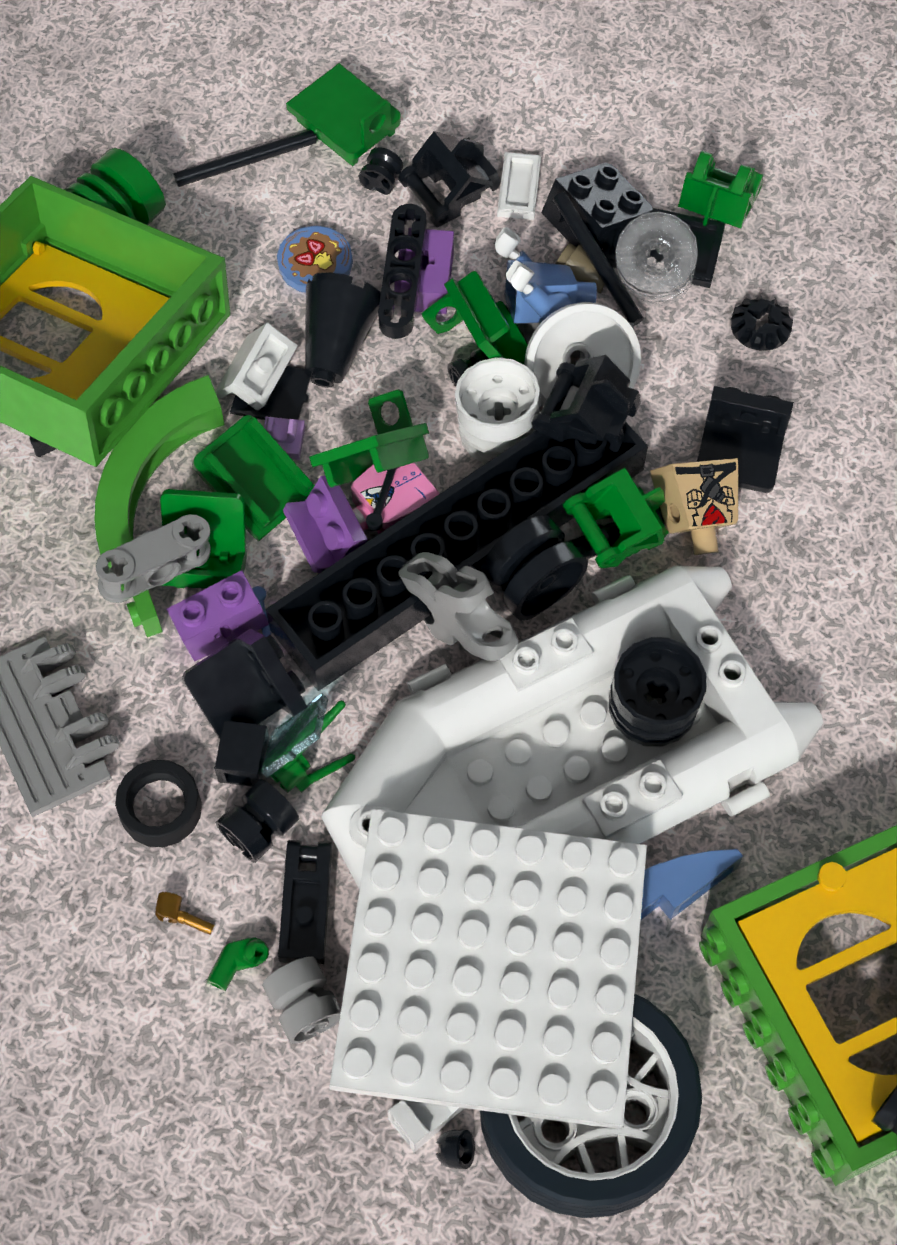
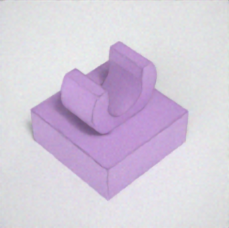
[264,417,305,460]

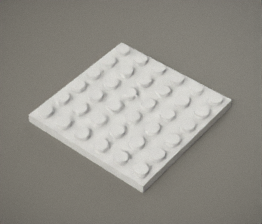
[330,809,647,1129]

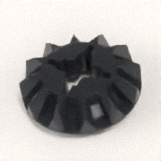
[731,294,793,351]

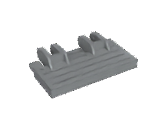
[0,636,120,817]

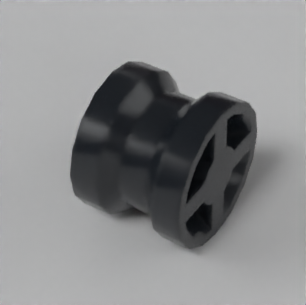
[358,147,403,195]

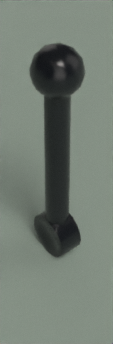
[366,467,400,531]

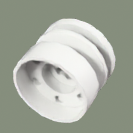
[455,357,541,464]

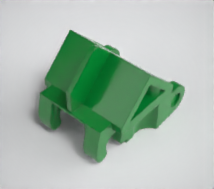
[678,151,764,229]
[563,468,669,568]

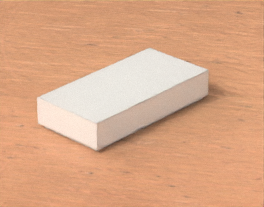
[497,152,541,220]

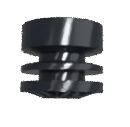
[609,637,706,747]

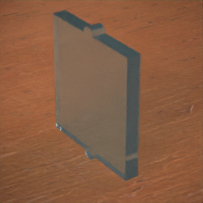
[261,693,328,778]

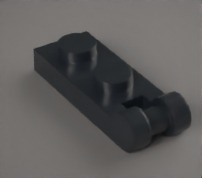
[278,840,332,964]

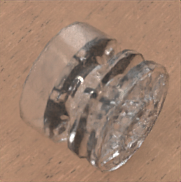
[615,212,698,307]

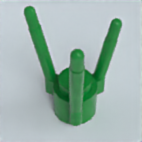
[265,700,356,793]

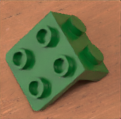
[160,489,247,588]

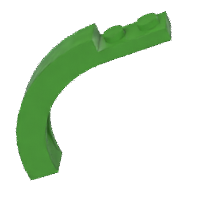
[94,375,225,637]

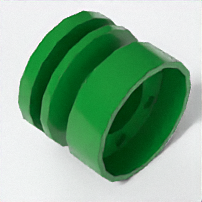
[64,148,166,225]

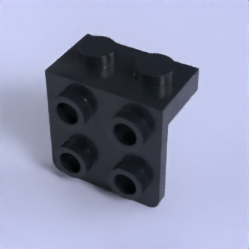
[541,163,653,249]
[697,386,794,493]
[182,628,308,739]

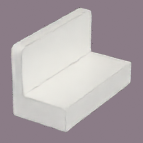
[215,323,298,410]

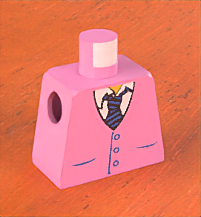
[351,463,440,534]

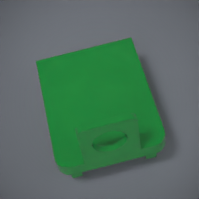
[286,63,401,167]
[421,271,528,365]
[309,389,429,487]
[192,415,315,542]

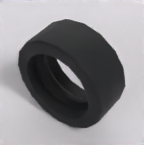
[115,760,202,847]

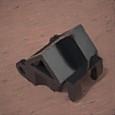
[398,131,500,228]
[531,355,641,452]

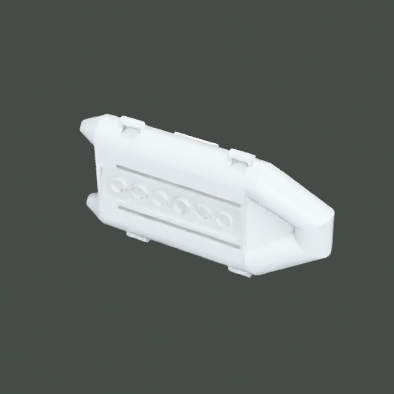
[321,566,823,889]

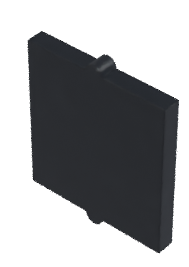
[230,366,311,420]

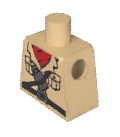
[650,458,738,555]

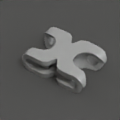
[398,552,519,661]

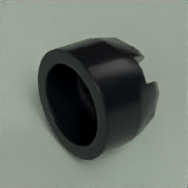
[436,1129,475,1169]

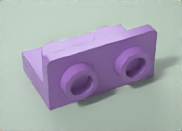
[283,476,368,573]

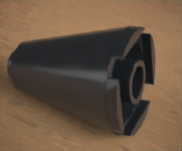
[305,272,381,388]

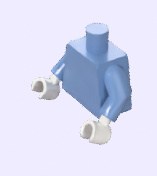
[495,227,597,323]

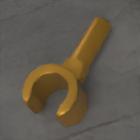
[155,892,215,935]

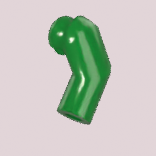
[206,937,269,991]

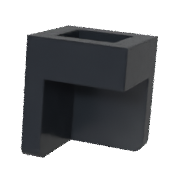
[214,721,270,787]

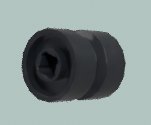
[215,779,299,863]

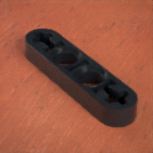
[378,204,427,339]

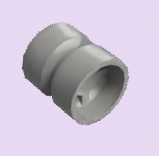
[262,957,341,1044]

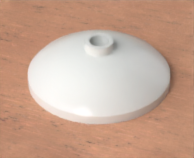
[524,302,641,411]

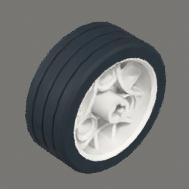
[480,994,702,1218]

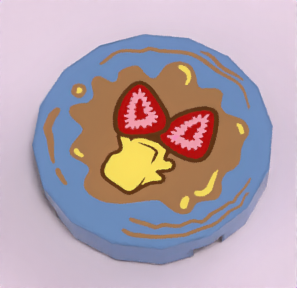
[277,226,353,293]

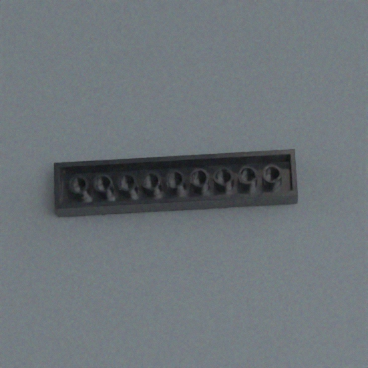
[266,421,648,691]

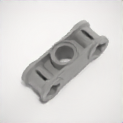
[96,514,210,603]

